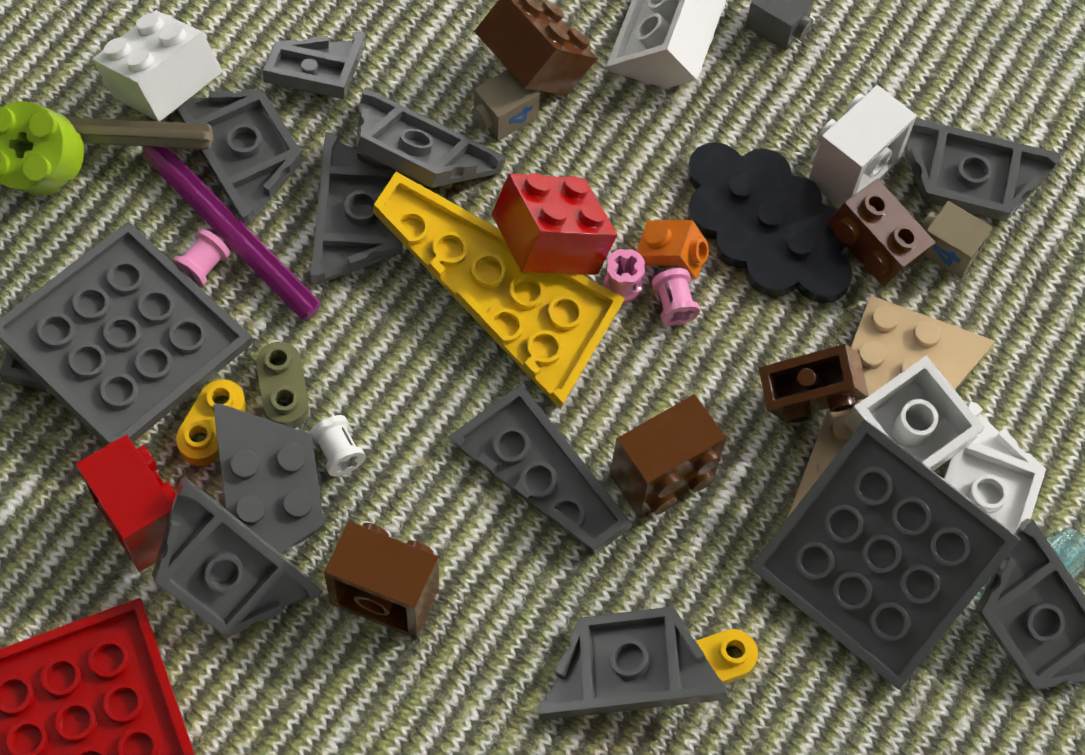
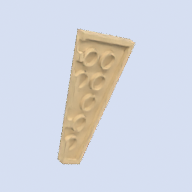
[787,295,995,518]

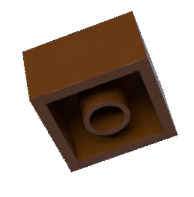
[474,0,598,96]
[610,394,726,519]
[324,521,440,639]

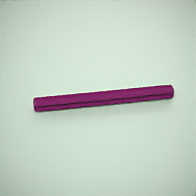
[142,146,321,320]

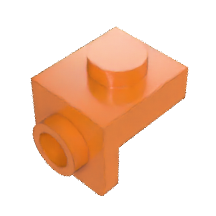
[636,220,709,279]

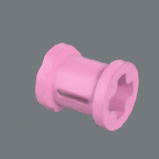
[172,229,230,288]
[603,249,645,304]
[651,268,700,326]

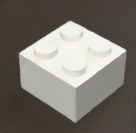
[92,10,223,121]
[809,85,917,208]
[844,355,985,471]

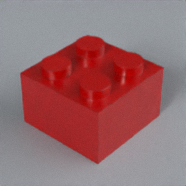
[491,173,617,275]
[76,434,176,572]

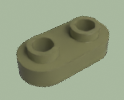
[256,342,309,428]

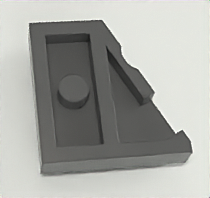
[263,32,366,99]

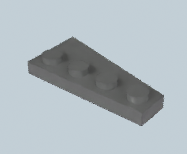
[448,384,632,555]

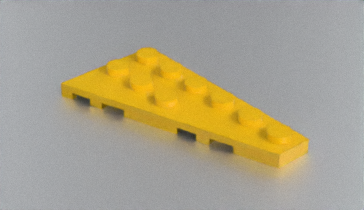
[373,172,625,410]

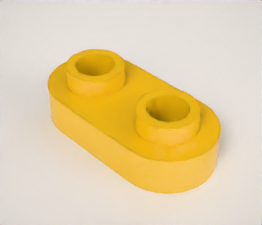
[176,380,246,466]
[696,629,758,685]

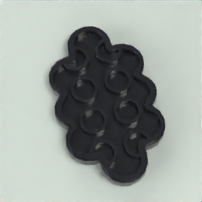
[687,142,853,304]

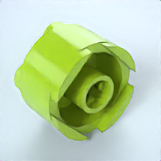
[0,101,84,196]

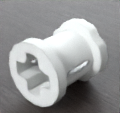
[310,415,366,477]

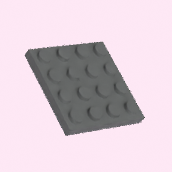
[0,221,252,446]
[749,419,1021,690]

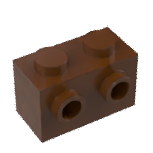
[827,178,936,287]
[758,344,869,423]

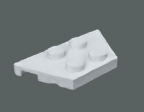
[943,401,1046,534]

